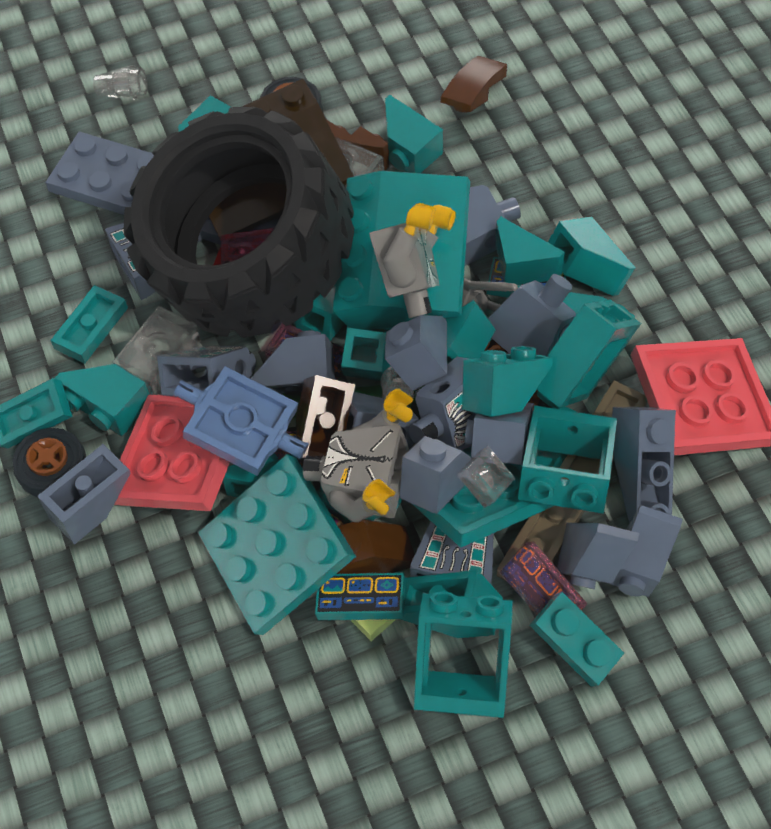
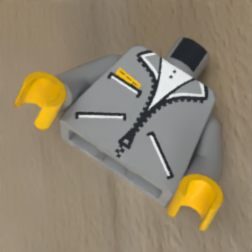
[369,203,456,318]
[303,389,413,522]

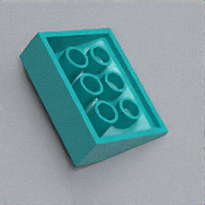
[333,171,470,331]

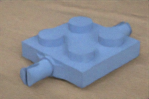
[174,366,308,476]

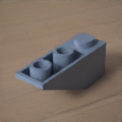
[612,407,676,523]

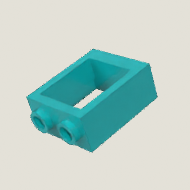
[536,299,642,408]
[518,406,617,514]
[414,591,513,718]

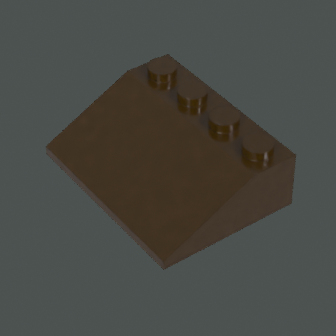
[209,79,354,243]

